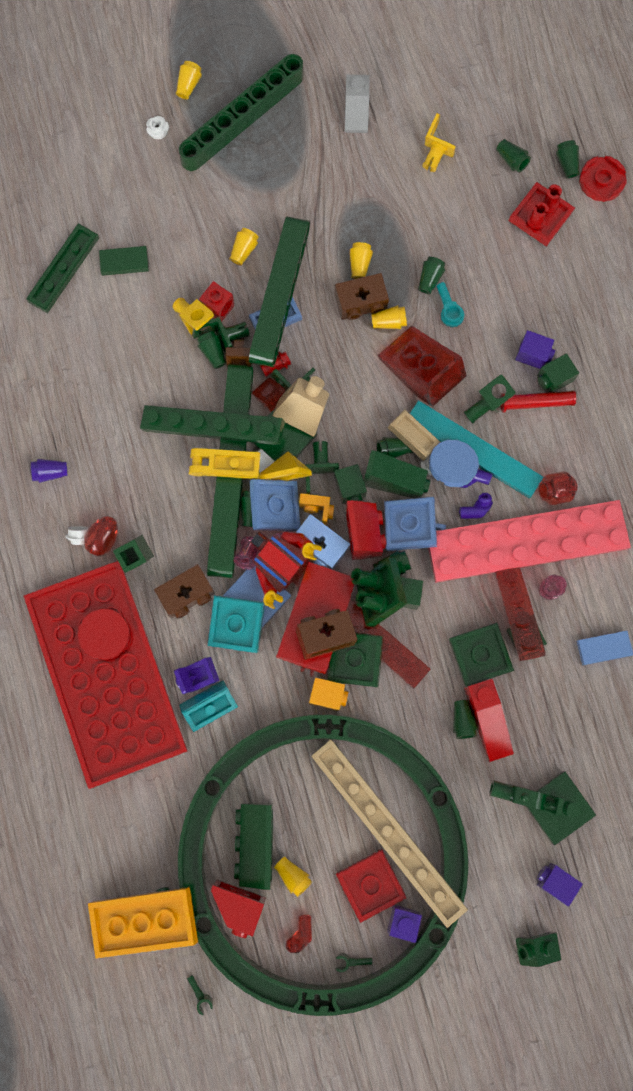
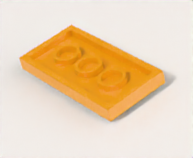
[88,887,198,958]

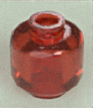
[538,471,578,505]

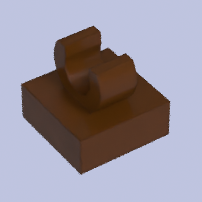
[226,340,252,369]

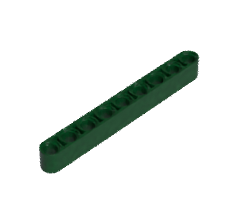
[207,364,253,578]

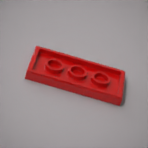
[276,562,355,674]

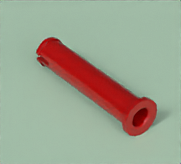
[500,390,576,413]

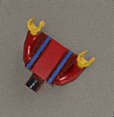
[250,531,322,609]

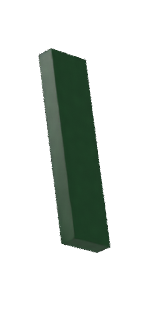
[26,223,99,314]

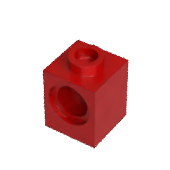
[199,281,235,322]

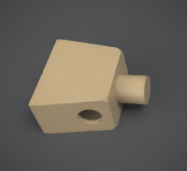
[272,376,329,437]

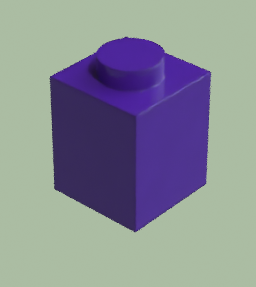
[515,330,556,369]
[537,863,583,907]
[387,905,422,943]

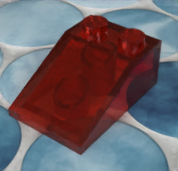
[378,326,467,407]

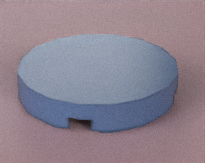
[429,440,479,487]

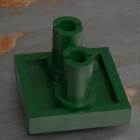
[350,558,407,627]

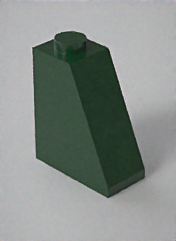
[364,450,431,499]

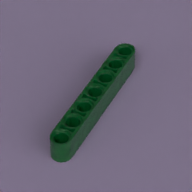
[179,54,303,171]
[249,216,310,367]

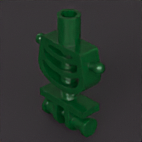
[489,780,581,818]

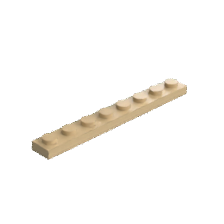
[311,740,468,928]

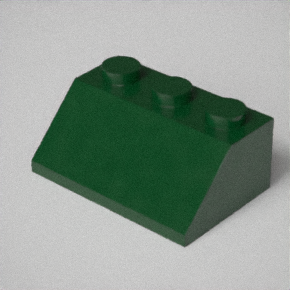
[234,803,273,890]

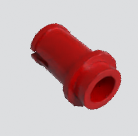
[260,351,291,377]

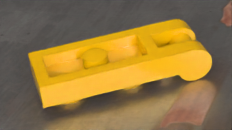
[189,448,261,479]

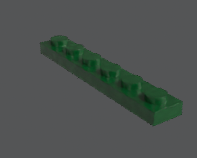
[140,405,285,445]

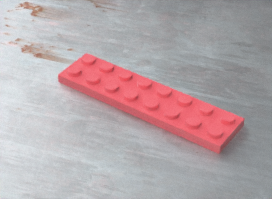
[428,500,631,583]

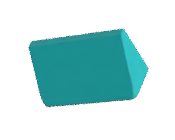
[179,680,238,732]

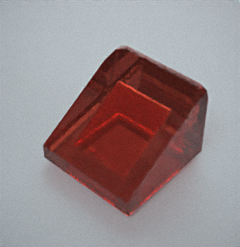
[252,377,286,412]

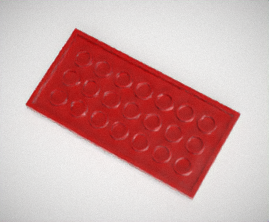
[23,561,188,789]

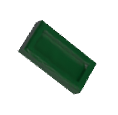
[99,246,149,276]

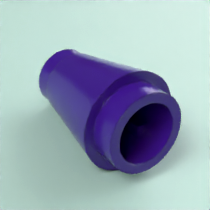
[31,459,68,483]

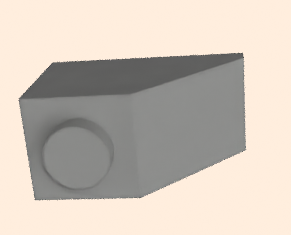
[345,74,370,133]

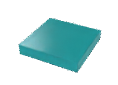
[207,595,265,653]

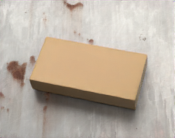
[388,410,440,461]

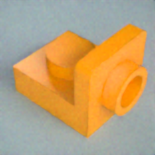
[299,493,334,526]

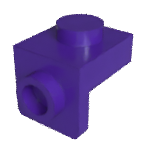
[174,657,220,694]

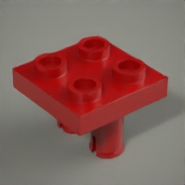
[508,182,575,247]

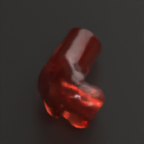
[285,914,312,954]

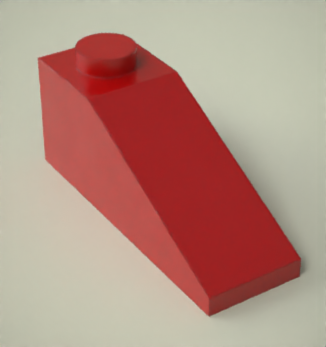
[464,679,514,762]

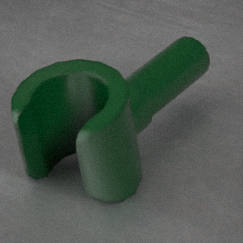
[335,953,373,973]
[187,975,213,1015]

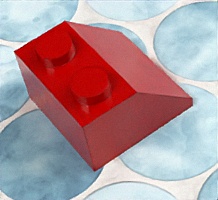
[345,500,386,560]
[211,880,266,939]

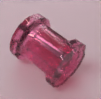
[234,536,263,570]
[539,574,567,600]

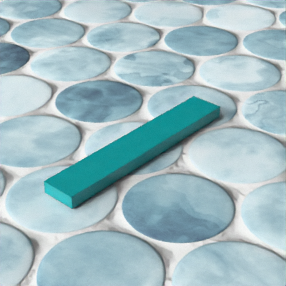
[410,400,544,499]

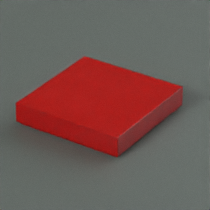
[335,849,407,923]

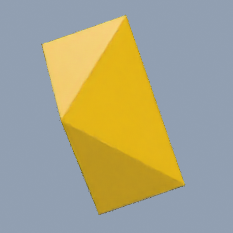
[259,451,312,481]

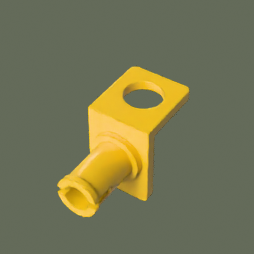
[422,113,456,172]
[173,297,214,335]

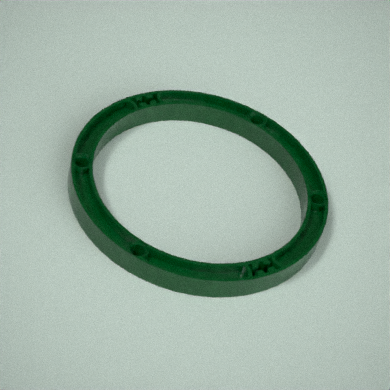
[178,715,469,1016]

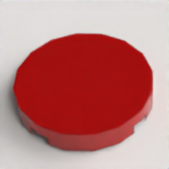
[579,156,627,202]
[78,609,130,660]

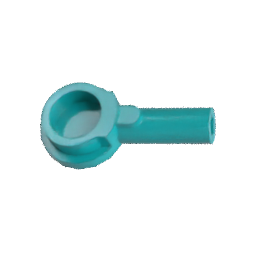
[436,282,465,327]

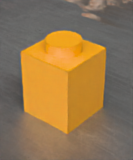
[309,678,349,711]

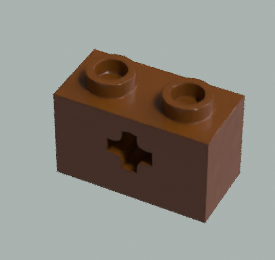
[334,273,389,320]
[154,564,215,619]
[296,609,358,660]

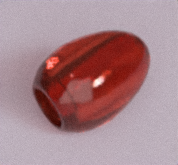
[84,516,118,556]

